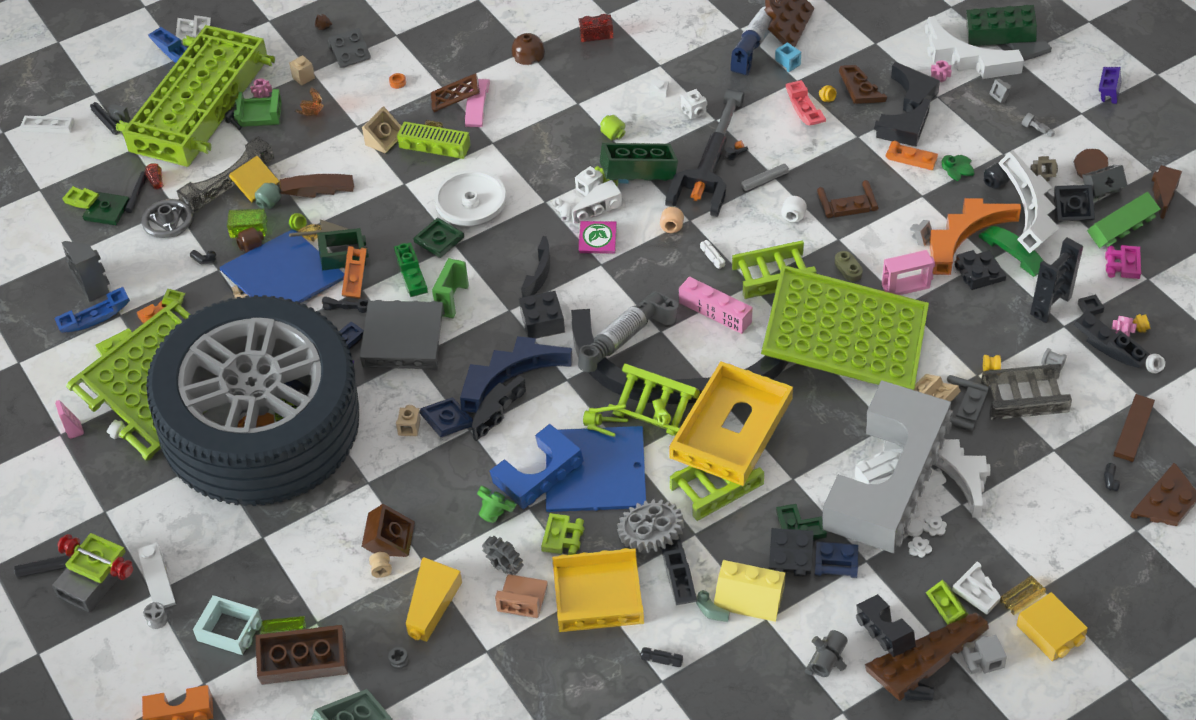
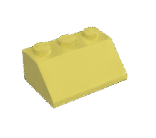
[714,560,785,622]

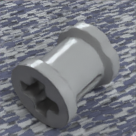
[1041,348,1067,371]

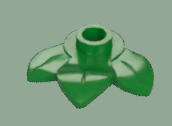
[942,155,975,181]

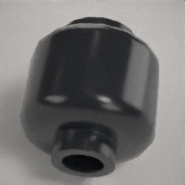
[984,162,1010,189]

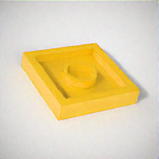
[229,156,279,203]

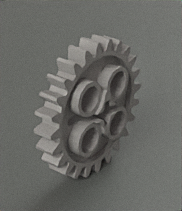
[617,499,684,553]

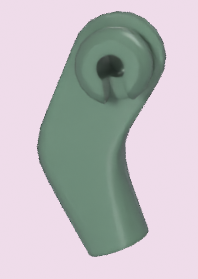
[696,590,730,622]

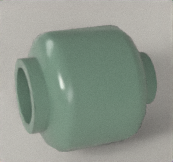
[255,183,281,209]

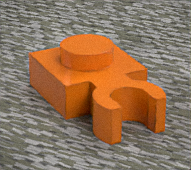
[136,301,167,324]

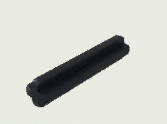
[90,102,121,135]
[14,555,71,577]

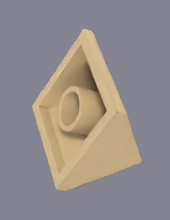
[362,106,401,153]

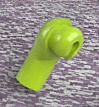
[652,398,671,425]

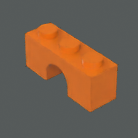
[142,685,213,720]

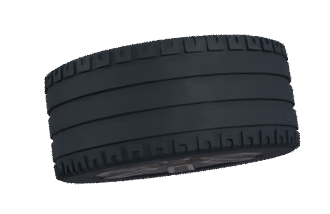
[146,295,359,506]

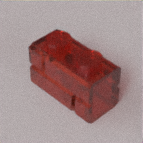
[578,14,613,42]

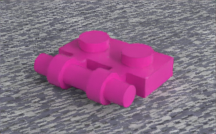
[1105,245,1141,279]

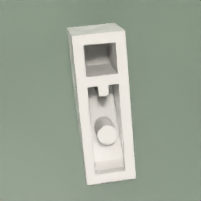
[137,542,176,608]

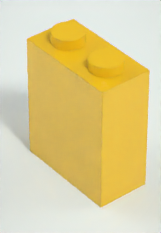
[1016,592,1088,662]

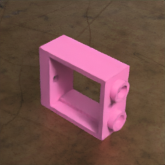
[881,250,935,295]

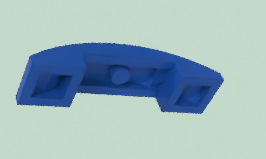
[54,287,130,333]

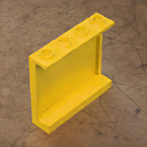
[552,548,644,632]

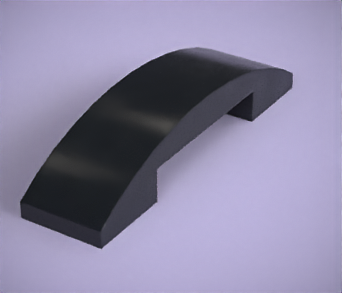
[521,236,550,297]

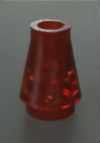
[145,163,163,190]

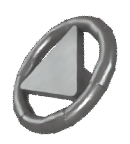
[141,199,193,238]

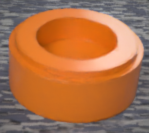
[389,73,406,89]

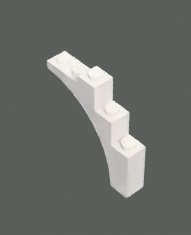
[925,16,1024,79]
[998,150,1059,253]
[884,439,990,518]

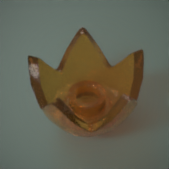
[295,87,324,116]

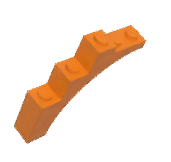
[929,198,1021,275]

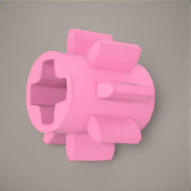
[931,60,952,82]
[250,78,272,98]
[1111,316,1137,337]

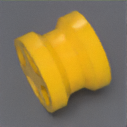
[983,355,1001,374]

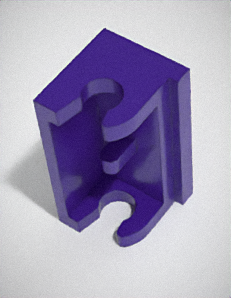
[1099,67,1122,104]

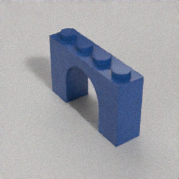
[489,424,584,510]

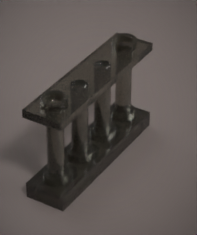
[981,364,1072,420]

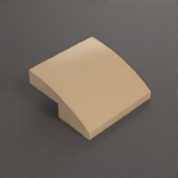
[914,374,961,402]

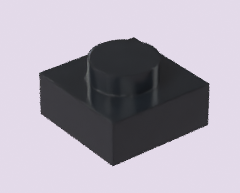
[1078,294,1105,315]

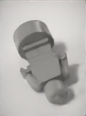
[1022,113,1055,137]

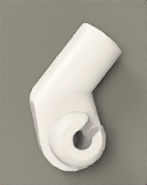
[553,198,571,222]

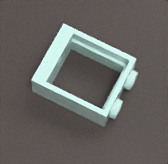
[193,596,262,655]

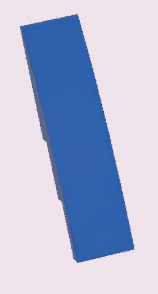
[148,27,187,63]

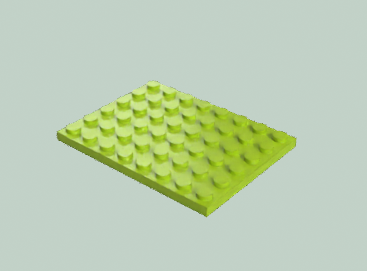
[761,265,929,390]

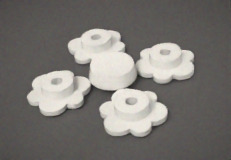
[902,506,947,558]

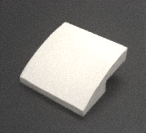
[176,15,211,44]

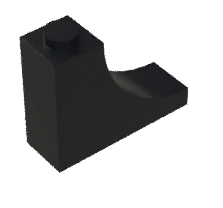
[891,62,940,112]
[874,99,931,147]

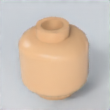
[660,207,684,233]

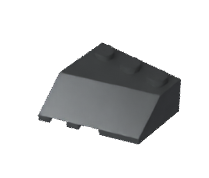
[61,241,110,302]

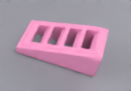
[55,400,84,439]

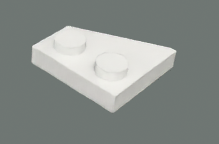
[952,562,1001,615]

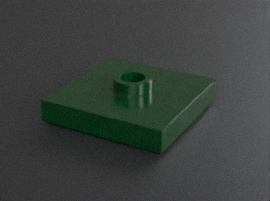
[82,192,129,226]
[413,217,465,258]

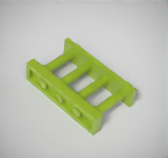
[732,240,817,299]
[608,363,700,436]
[670,466,764,521]

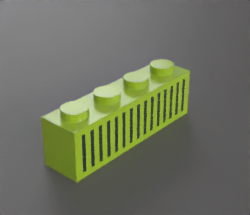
[397,122,470,159]

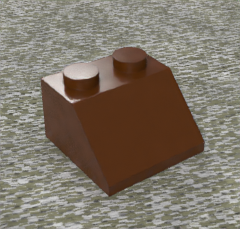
[361,504,415,557]

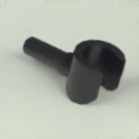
[224,110,242,130]
[724,146,748,160]

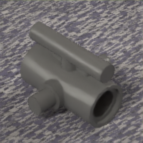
[805,630,848,677]

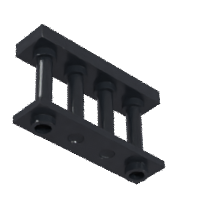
[1030,237,1083,323]

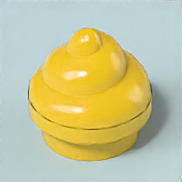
[819,85,837,103]
[1132,314,1151,333]

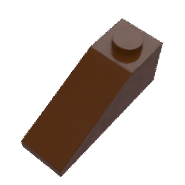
[1152,165,1182,219]

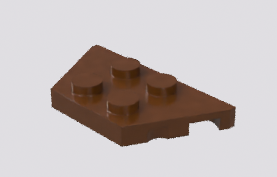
[1130,463,1196,526]

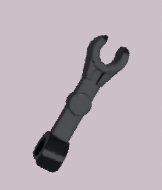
[322,297,368,313]

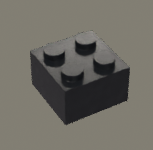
[519,291,565,338]

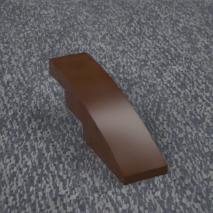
[279,174,354,198]

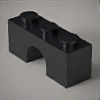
[856,594,916,657]

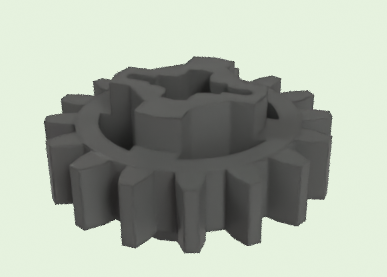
[482,536,524,575]

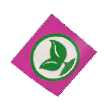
[579,221,617,254]

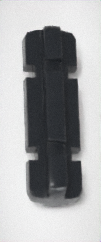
[641,647,683,667]

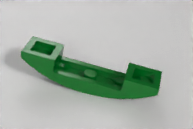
[979,226,1044,277]

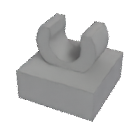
[989,79,1012,103]
[910,220,932,246]

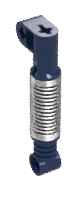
[731,1,775,76]

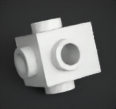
[681,89,707,119]
[575,166,603,196]

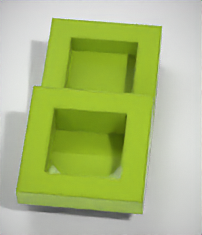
[62,186,99,209]

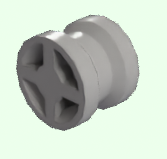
[143,602,168,629]

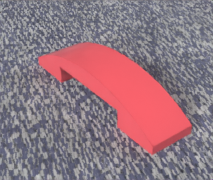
[786,80,826,126]

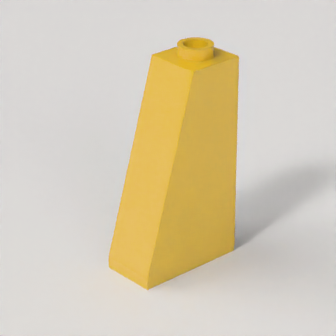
[406,557,462,642]

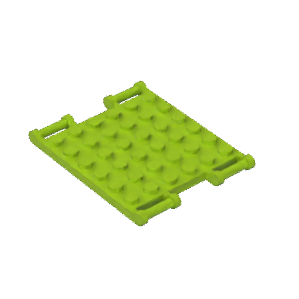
[66,300,208,461]

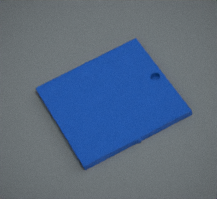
[220,229,344,303]
[546,426,646,512]

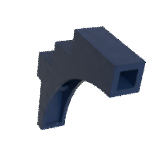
[460,336,573,413]

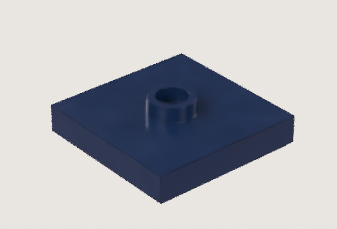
[420,397,473,438]

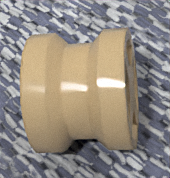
[369,552,392,578]

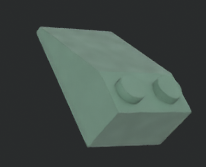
[311,689,392,720]

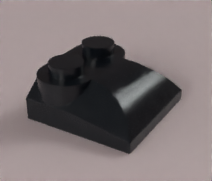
[1053,185,1095,221]

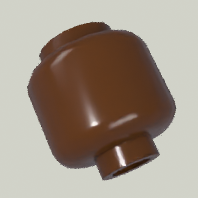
[236,227,264,253]

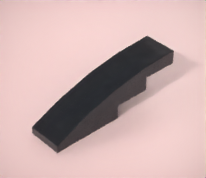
[660,534,697,605]

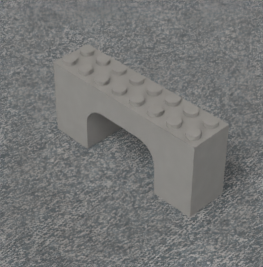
[823,380,953,553]

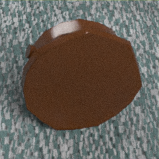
[1073,149,1109,178]

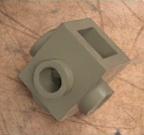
[1030,156,1058,181]

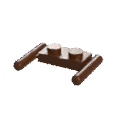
[817,180,879,218]

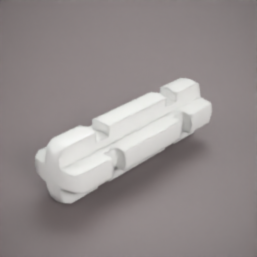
[700,240,725,269]

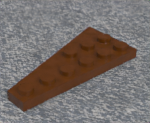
[865,613,989,701]

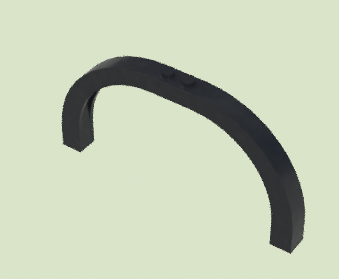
[571,309,789,404]

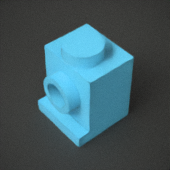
[775,42,802,72]

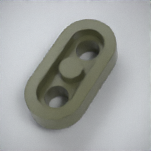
[835,251,863,282]

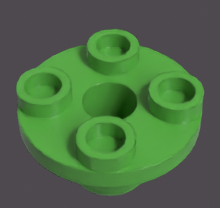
[477,485,517,523]

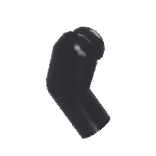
[190,250,216,264]
[1104,463,1120,491]

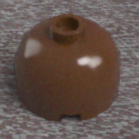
[512,33,545,65]

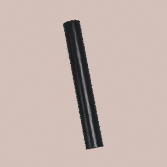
[125,171,147,213]

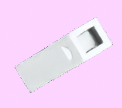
[572,180,622,224]

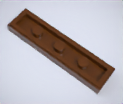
[1113,394,1155,462]

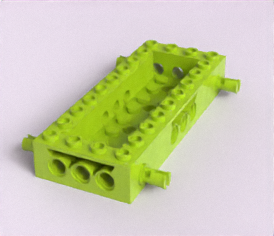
[116,25,275,167]

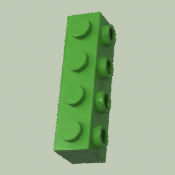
[1087,192,1160,249]

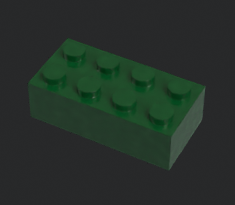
[966,5,1037,46]
[599,143,678,181]

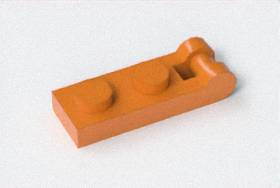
[886,141,938,170]
[342,246,367,299]

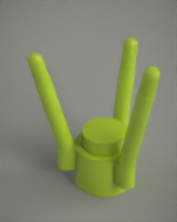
[583,404,628,437]

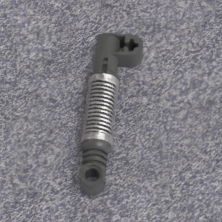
[578,291,678,372]

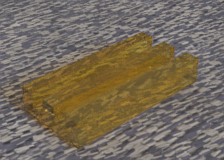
[1000,575,1046,615]

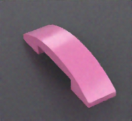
[465,79,490,127]

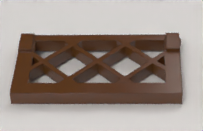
[431,73,480,113]

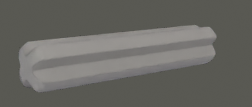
[741,164,789,191]

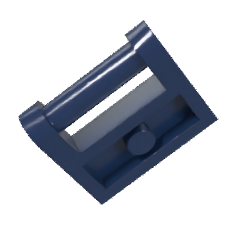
[815,542,858,578]

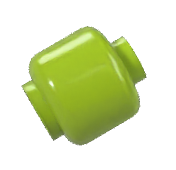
[600,115,626,140]

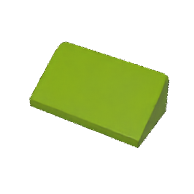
[926,580,969,625]

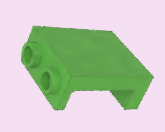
[234,89,282,127]
[432,258,469,318]

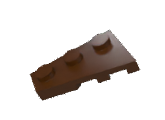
[839,65,887,104]

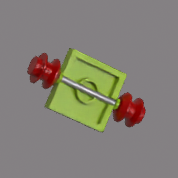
[58,533,133,583]

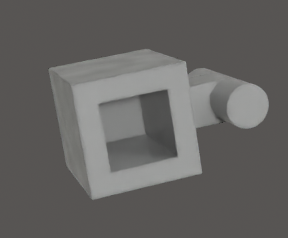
[961,635,1007,674]

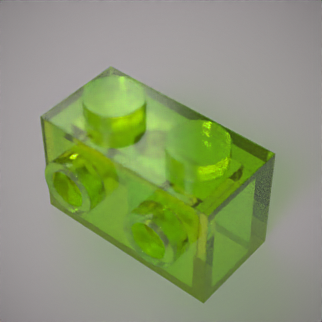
[227,208,268,238]

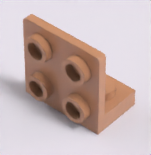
[495,574,548,618]

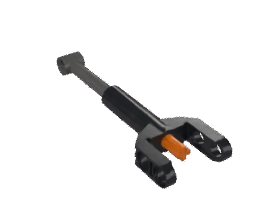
[665,89,744,217]

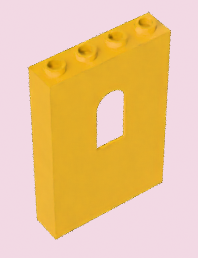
[669,361,793,486]

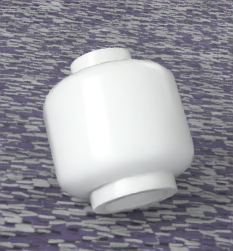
[781,196,807,223]

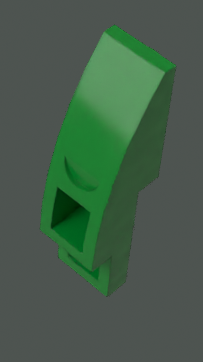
[394,243,428,297]

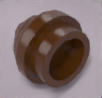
[315,14,332,30]

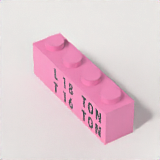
[679,277,753,334]

